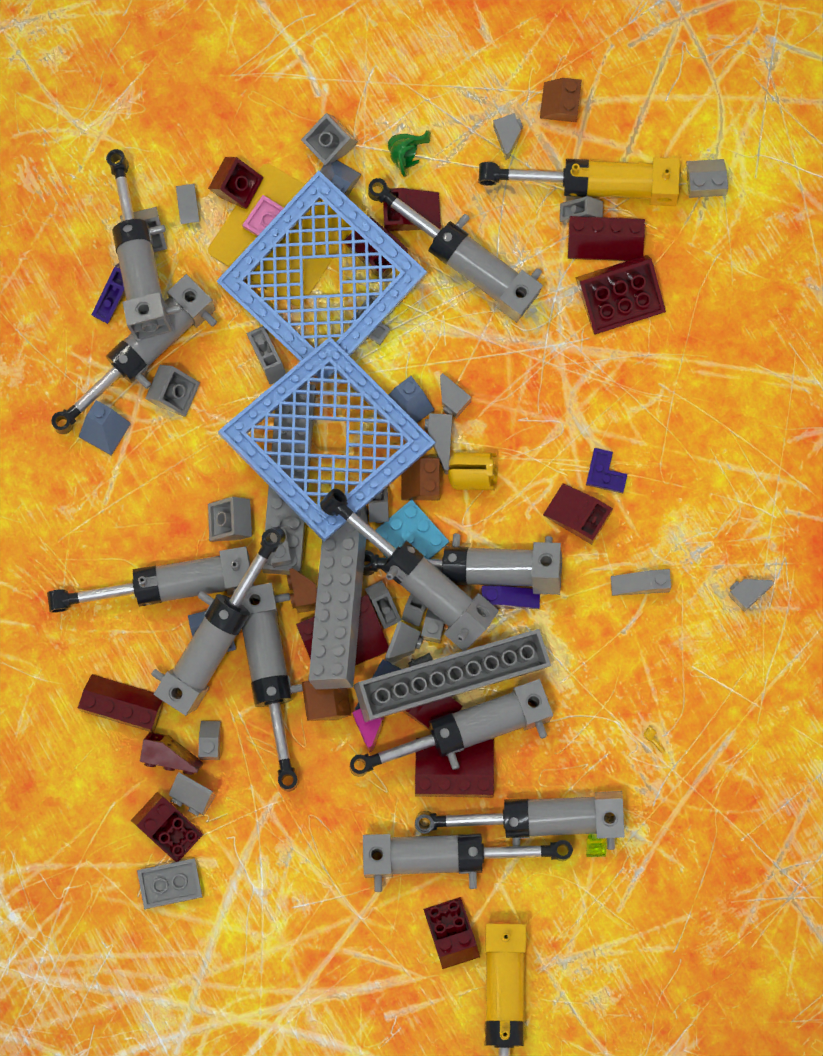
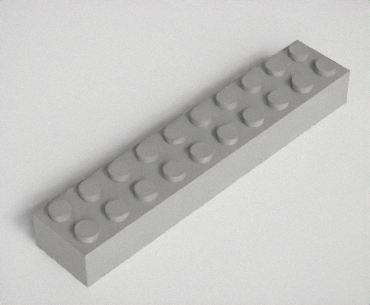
[262,384,316,575]
[309,506,369,689]
[353,629,551,723]

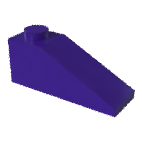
[91,263,125,324]
[482,586,540,609]

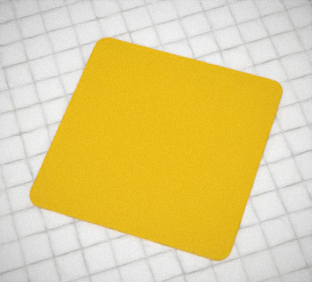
[208,163,351,306]

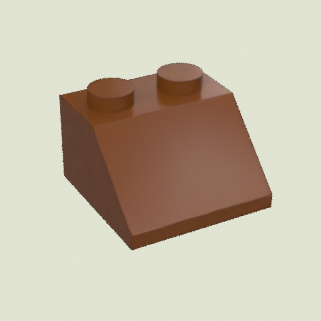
[540,78,582,123]
[401,458,440,500]
[302,681,352,721]

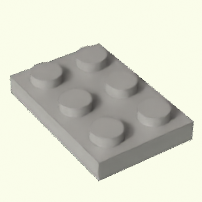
[137,858,203,910]

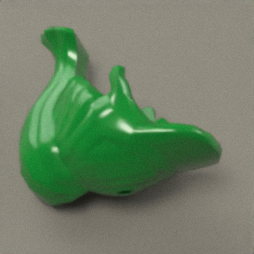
[388,130,431,177]

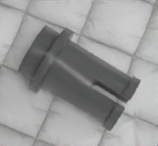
[408,653,433,667]

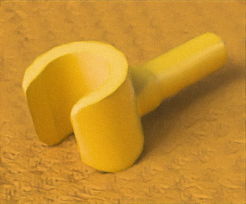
[643,727,665,753]

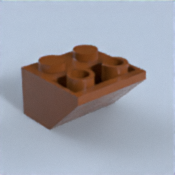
[287,568,317,613]

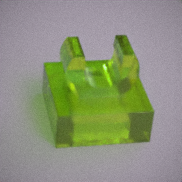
[586,834,606,857]

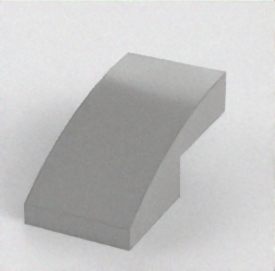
[176,184,199,224]

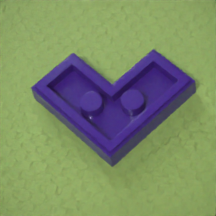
[586,448,627,494]

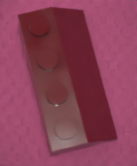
[567,216,645,261]
[78,674,164,732]

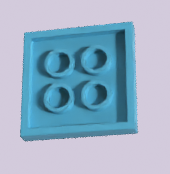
[375,499,449,559]

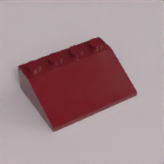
[575,255,666,335]
[296,595,389,666]
[415,738,494,798]

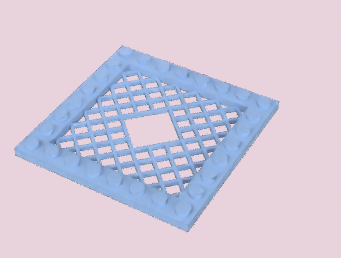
[216,170,428,384]
[218,337,436,542]

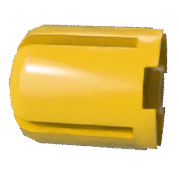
[448,452,498,490]

